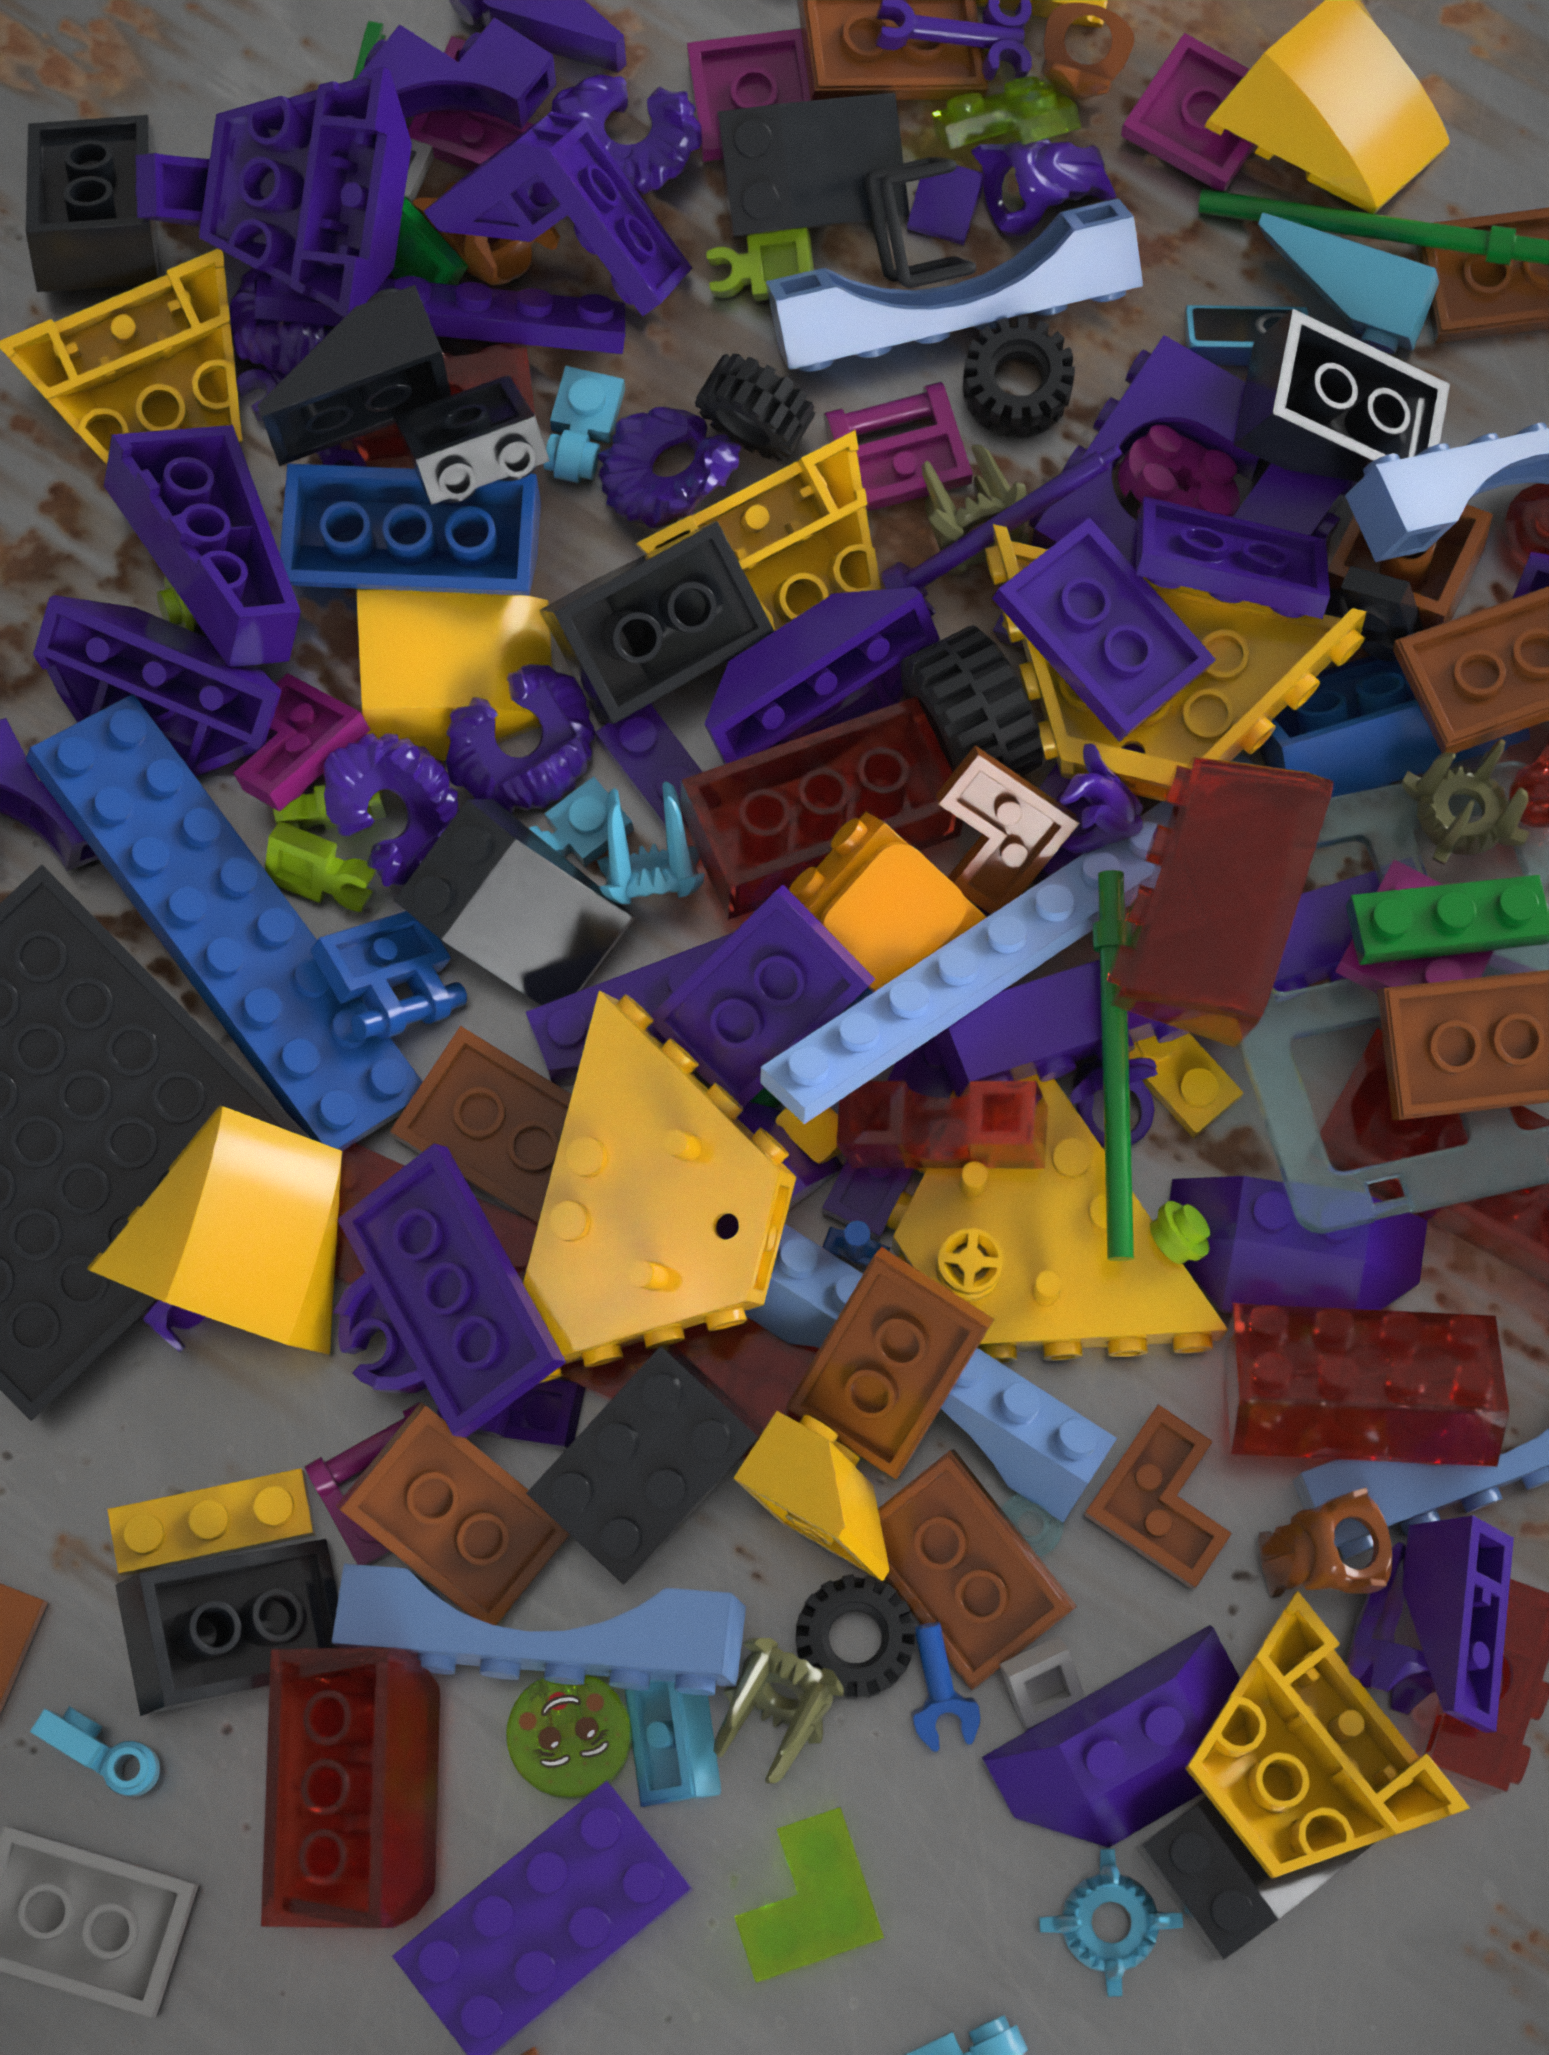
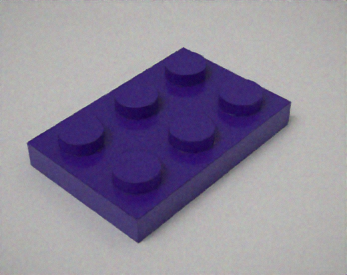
[1136,496,1330,619]
[992,517,1216,742]
[650,885,875,1107]

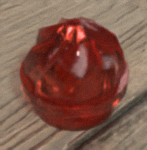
[1509,762,1549,828]

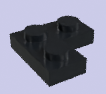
[1325,566,1424,662]

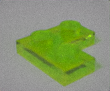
[931,76,1081,149]
[734,1807,884,1983]

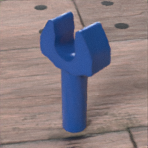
[822,1220,891,1272]
[911,1622,981,1752]

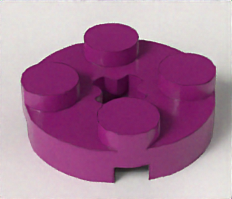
[1118,425,1240,517]

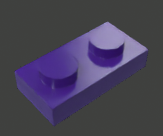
[595,703,719,831]

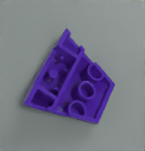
[199,66,412,318]

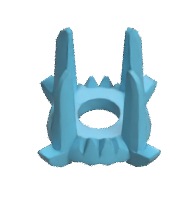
[597,782,705,904]
[1039,1849,1183,1997]

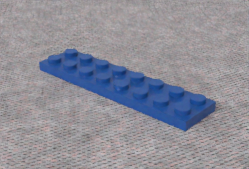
[25,694,423,1151]

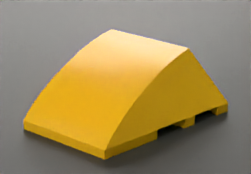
[1204,0,1450,214]
[0,249,243,465]
[635,430,881,651]
[356,589,553,764]
[86,1105,342,1355]
[1185,1591,1470,1879]

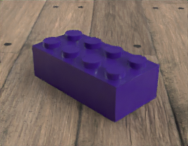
[392,1780,693,2055]

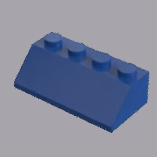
[280,464,541,596]
[1259,656,1531,813]

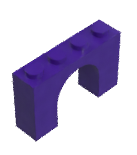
[1028,335,1265,569]

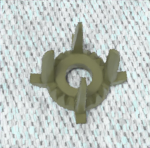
[922,444,1029,576]
[1402,739,1530,865]
[713,1638,844,1784]

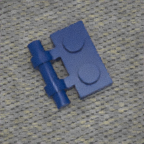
[310,911,467,1040]

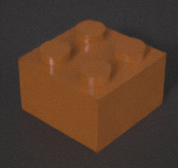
[1328,504,1493,630]

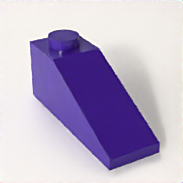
[449,0,627,73]
[1402,1515,1514,1733]

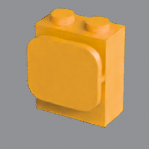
[789,812,987,992]

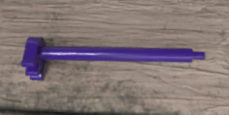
[882,444,1122,616]

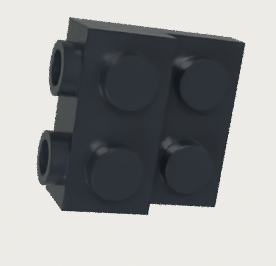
[393,374,550,505]

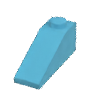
[1258,212,1440,354]

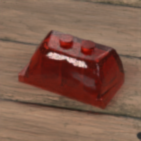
[261,1647,440,1928]

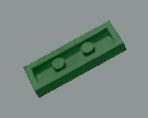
[1345,874,1549,965]

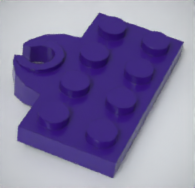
[333,1143,566,1438]

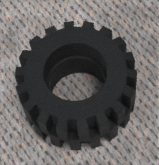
[901,625,1043,780]

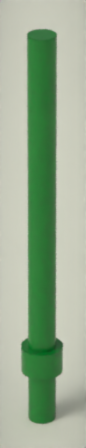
[1198,189,1549,266]
[1093,870,1134,1261]

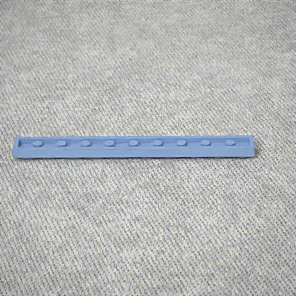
[761,753,1283,1124]

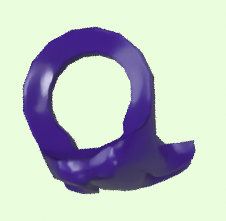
[1056,743,1144,853]
[1070,1057,1158,1148]

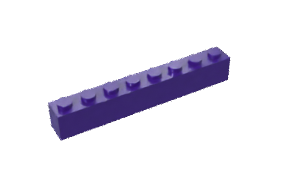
[933,859,1414,1101]

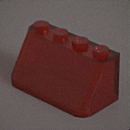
[1107,757,1333,1047]

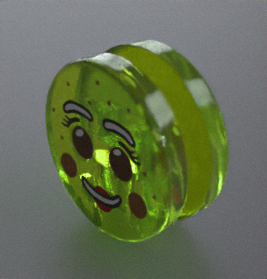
[506,1675,632,1799]

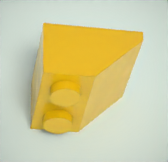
[733,1411,890,1582]

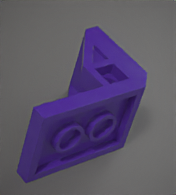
[424,112,692,317]

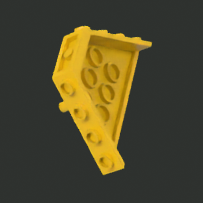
[985,524,1367,807]
[523,990,796,1384]
[886,1074,1228,1364]

